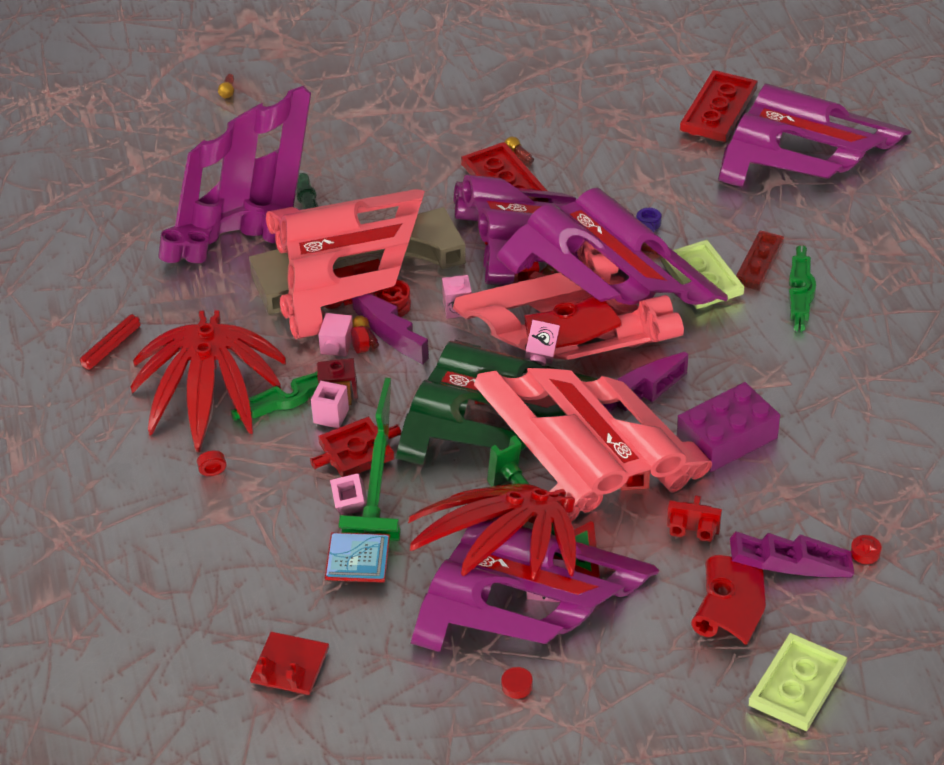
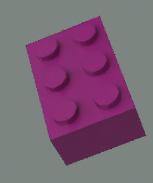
[677,382,780,473]

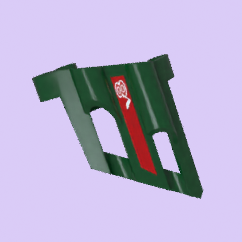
[395,340,598,465]

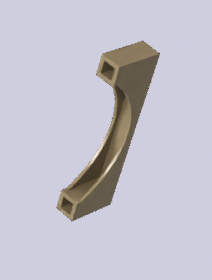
[249,207,466,315]

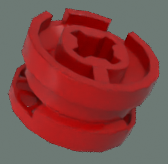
[374,279,411,317]

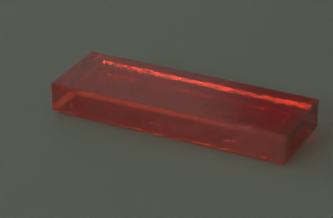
[736,230,784,291]

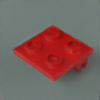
[250,632,329,695]

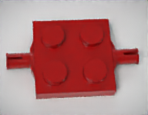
[310,416,402,477]

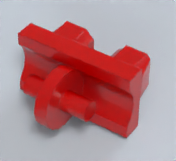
[667,495,722,542]

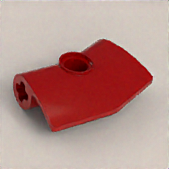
[524,296,622,348]
[691,555,766,645]

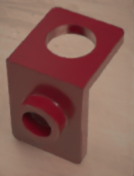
[317,358,358,399]

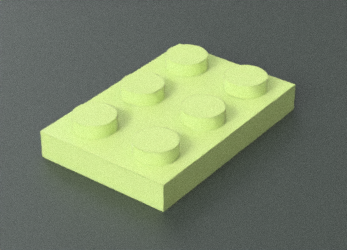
[661,240,744,309]
[749,633,847,731]

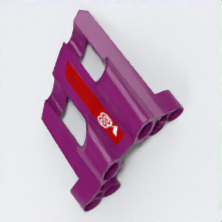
[453,175,621,286]

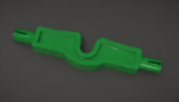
[789,245,816,332]
[231,372,319,421]

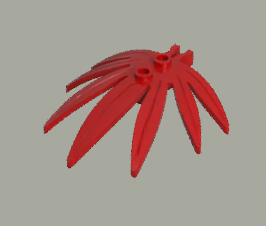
[131,310,286,452]
[408,484,576,580]

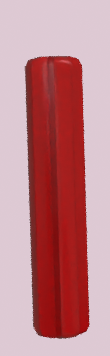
[79,314,141,370]

